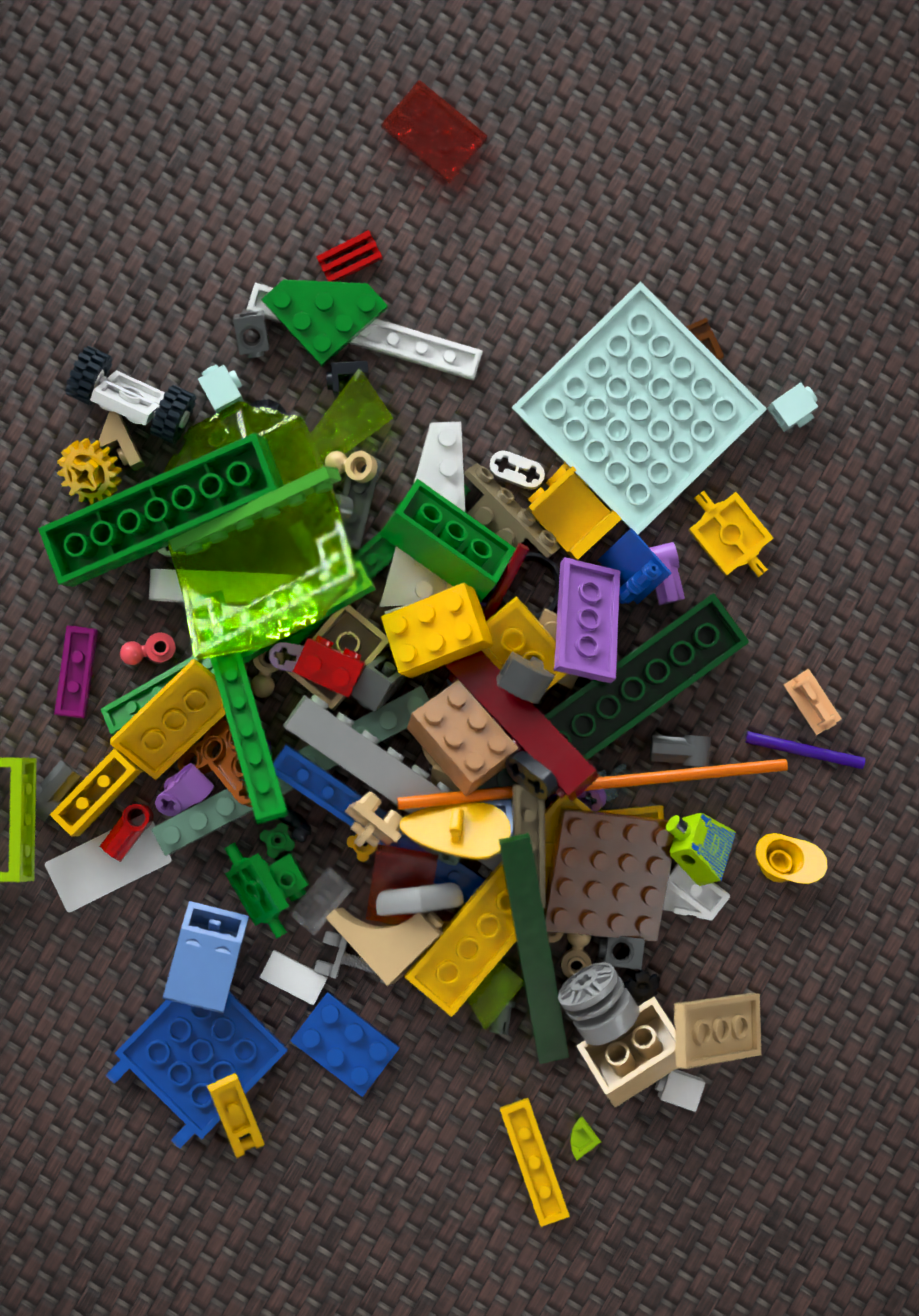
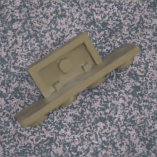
[464,463,560,558]

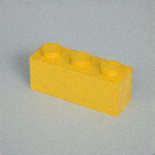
[50,749,142,836]

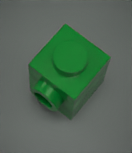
[269,853,310,902]

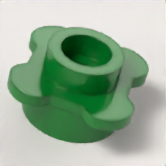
[260,823,295,858]

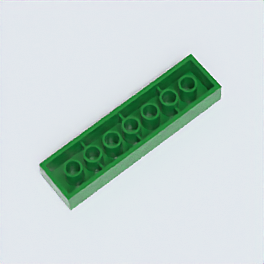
[38,433,284,587]

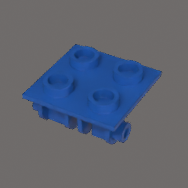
[598,528,672,604]

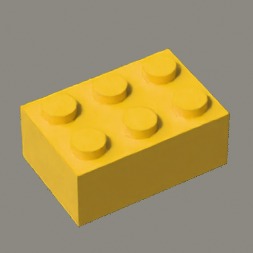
[381,583,494,678]

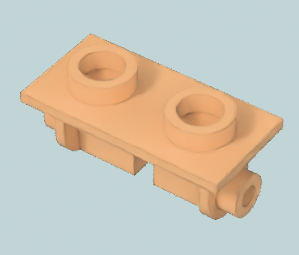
[784,669,842,735]

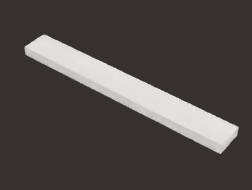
[246,283,483,381]

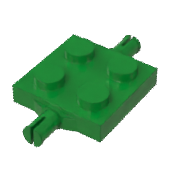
[224,843,289,939]

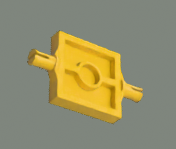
[688,491,773,577]

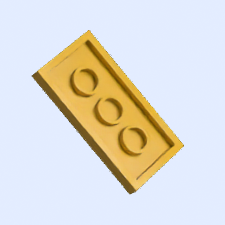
[110,658,226,780]

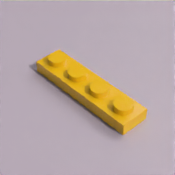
[500,1098,570,1227]

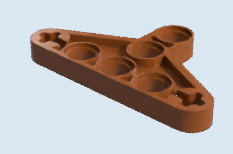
[178,714,252,808]

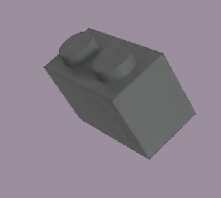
[351,649,408,712]

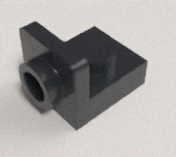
[326,361,369,398]

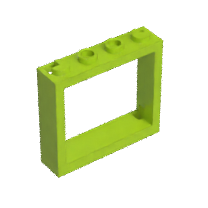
[0,758,37,882]

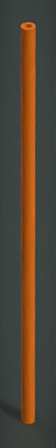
[397,759,788,810]

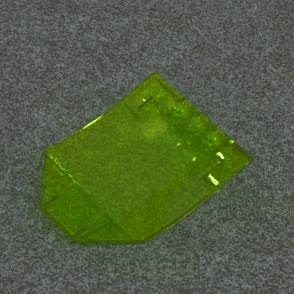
[163,401,358,659]

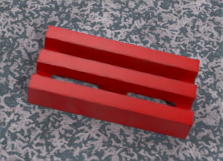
[316,230,383,282]

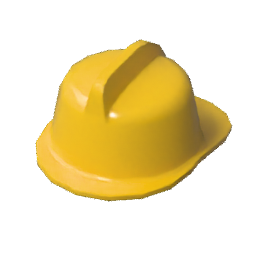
[756,833,827,884]

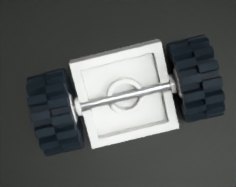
[66,346,196,444]

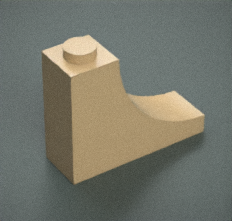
[326,907,444,986]

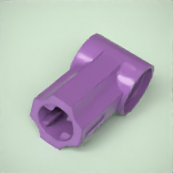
[650,542,685,605]

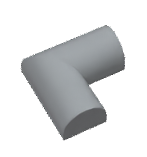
[376,882,464,916]

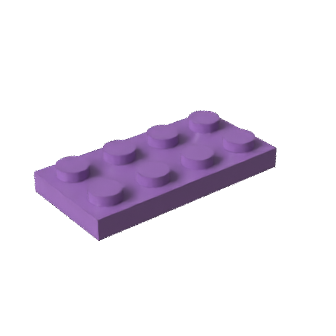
[554,557,620,683]

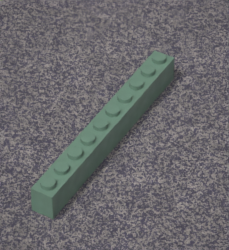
[151,686,429,856]

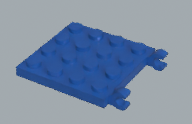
[105,991,288,1149]

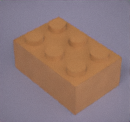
[407,680,518,796]

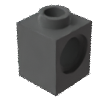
[233,310,270,358]
[598,936,645,970]

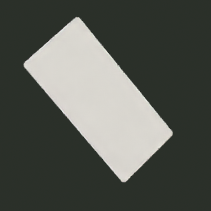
[45,814,172,913]

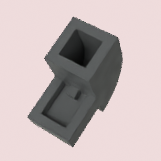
[497,651,555,703]

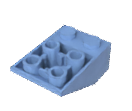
[163,901,249,1014]

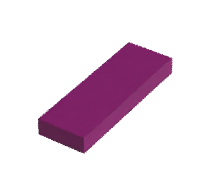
[54,625,98,719]

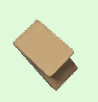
[99,411,145,471]

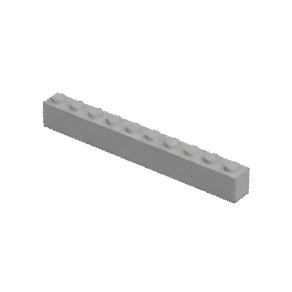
[283,695,502,870]

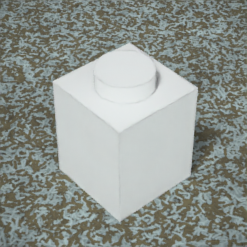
[655,1069,705,1112]

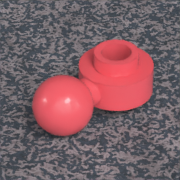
[120,632,176,665]

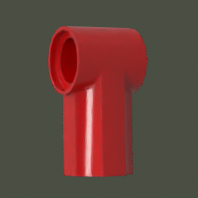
[99,804,154,862]

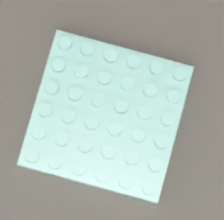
[512,281,767,535]

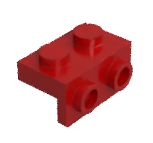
[293,635,366,698]

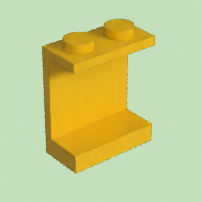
[527,466,621,560]

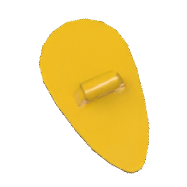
[400,803,511,860]

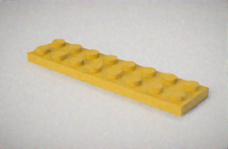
[404,796,592,1017]

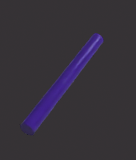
[745,731,865,769]

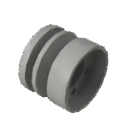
[558,962,640,1045]

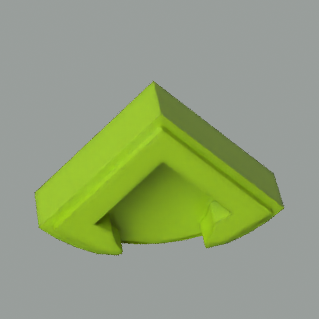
[570,1116,601,1160]

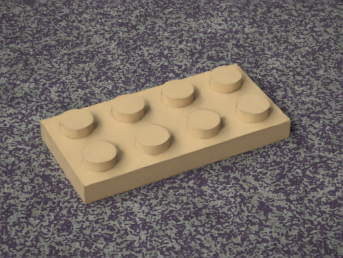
[674,993,761,1068]

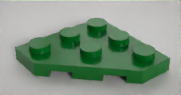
[261,279,388,367]

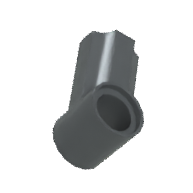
[650,735,711,767]
[36,760,82,823]

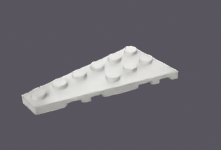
[379,422,465,607]

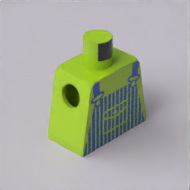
[666,813,736,886]

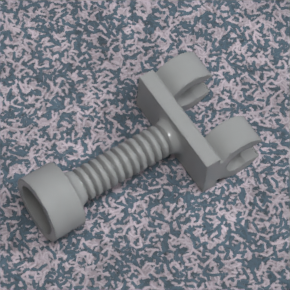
[314,930,392,986]

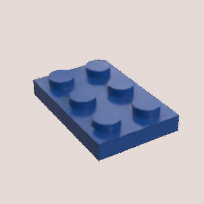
[290,991,400,1097]

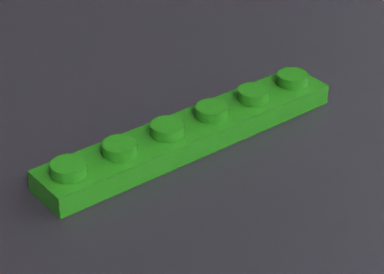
[169,466,342,555]

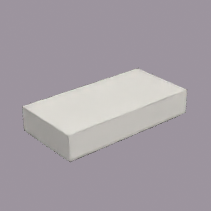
[260,950,328,1005]

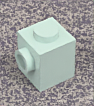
[198,365,244,416]
[767,382,818,432]

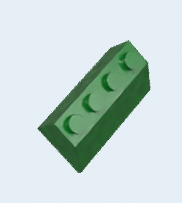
[379,478,516,603]

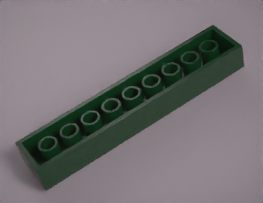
[479,593,749,807]

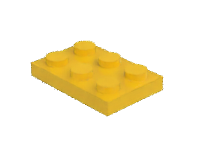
[481,596,567,703]

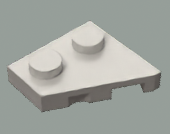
[663,863,730,921]

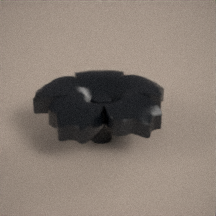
[624,969,660,1003]

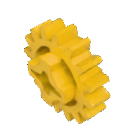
[57,438,122,505]

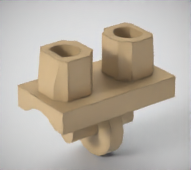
[345,792,403,847]

